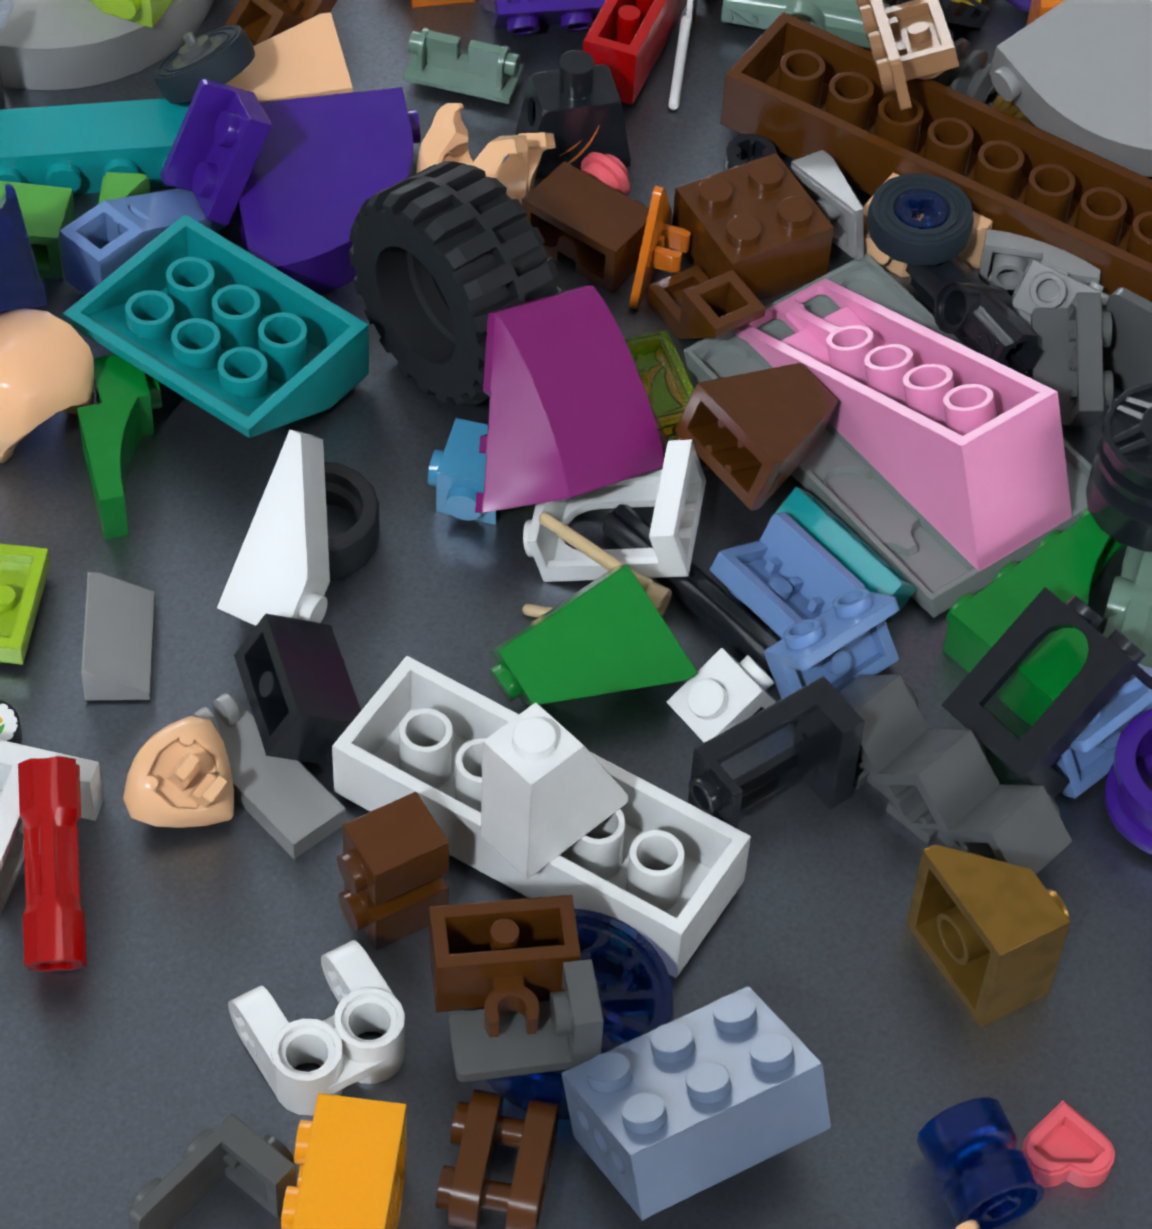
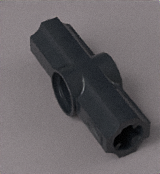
[906,256,1043,374]

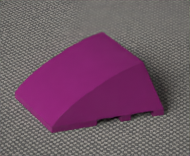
[475,285,669,513]

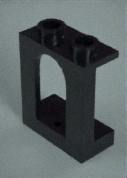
[941,587,1152,799]
[688,676,865,829]

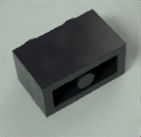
[234,613,361,766]

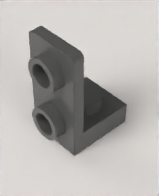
[448,959,604,1082]

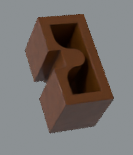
[522,161,649,293]
[337,791,449,950]

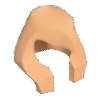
[416,103,556,204]
[0,308,95,463]

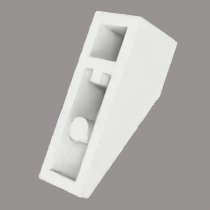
[217,429,330,626]

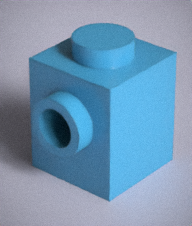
[427,418,501,525]

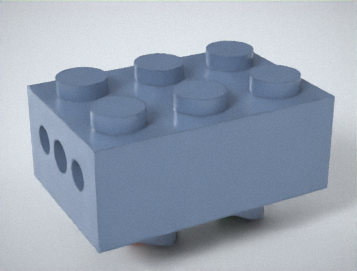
[561,986,831,1220]

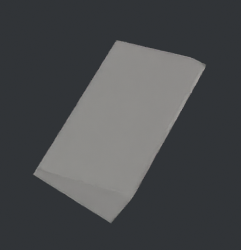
[81,572,155,701]

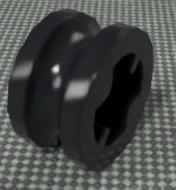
[724,133,777,171]

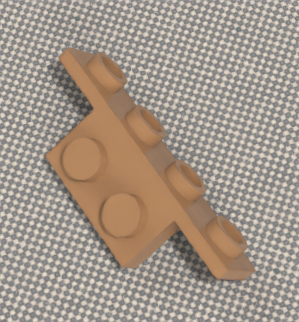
[856,0,959,110]

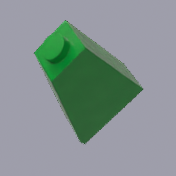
[489,564,698,705]

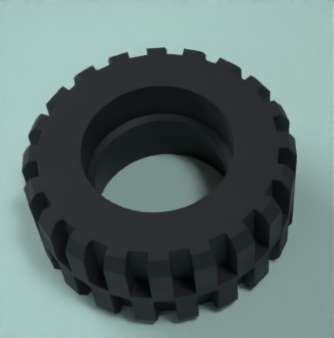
[349,161,563,406]

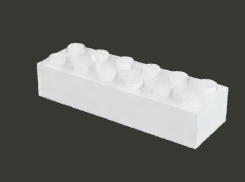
[332,656,751,978]

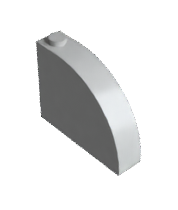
[0,0,214,90]
[989,0,1152,177]

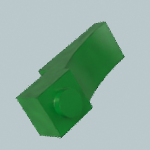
[77,354,162,540]

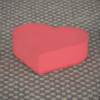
[1018,1100,1115,1188]

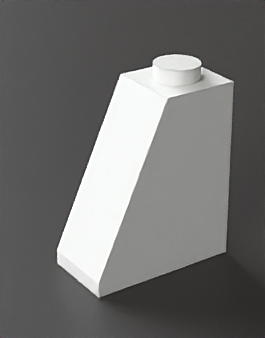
[480,702,628,879]

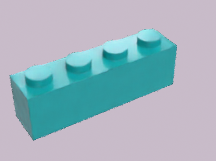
[0,98,191,194]

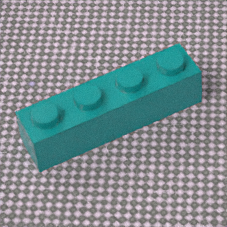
[774,487,917,619]

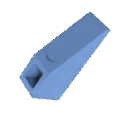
[59,188,234,295]

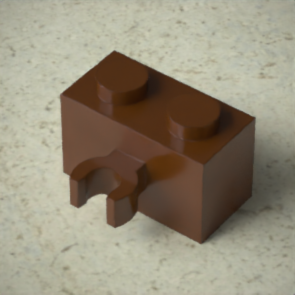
[429,895,581,1038]

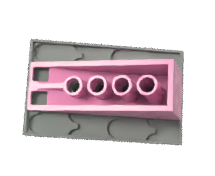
[683,253,1092,618]

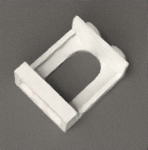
[523,440,706,582]

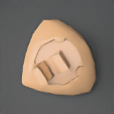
[123,716,234,828]

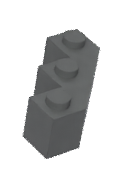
[839,674,1072,874]

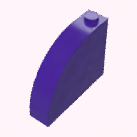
[236,87,421,296]

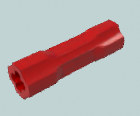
[18,756,87,973]

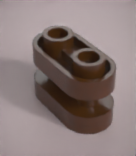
[436,1089,560,1229]

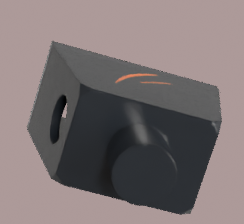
[515,50,631,179]

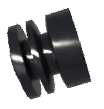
[1086,383,1152,552]

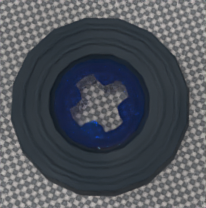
[867,174,974,266]

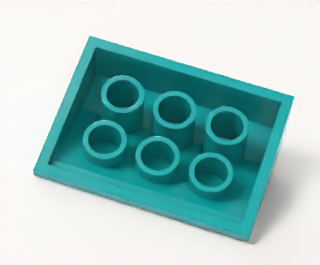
[63,214,369,438]

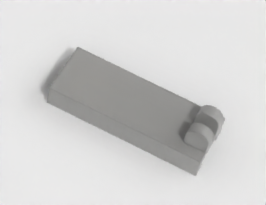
[192,693,346,860]

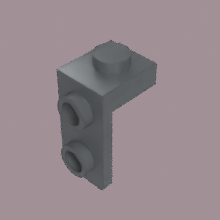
[128,1114,297,1229]

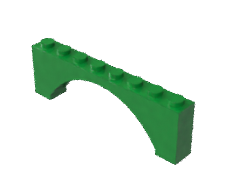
[943,507,1127,727]

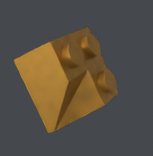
[906,844,1071,1028]

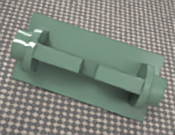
[403,27,525,104]

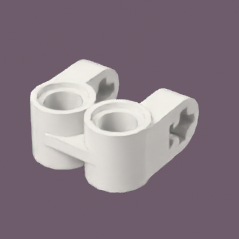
[228,940,405,1116]

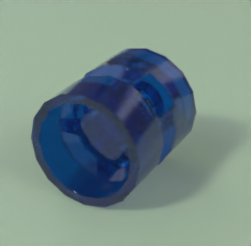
[916,1097,1045,1229]

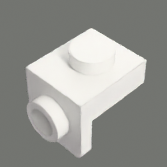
[667,648,777,743]

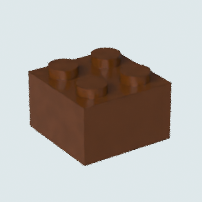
[672,153,834,301]

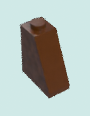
[675,363,839,511]

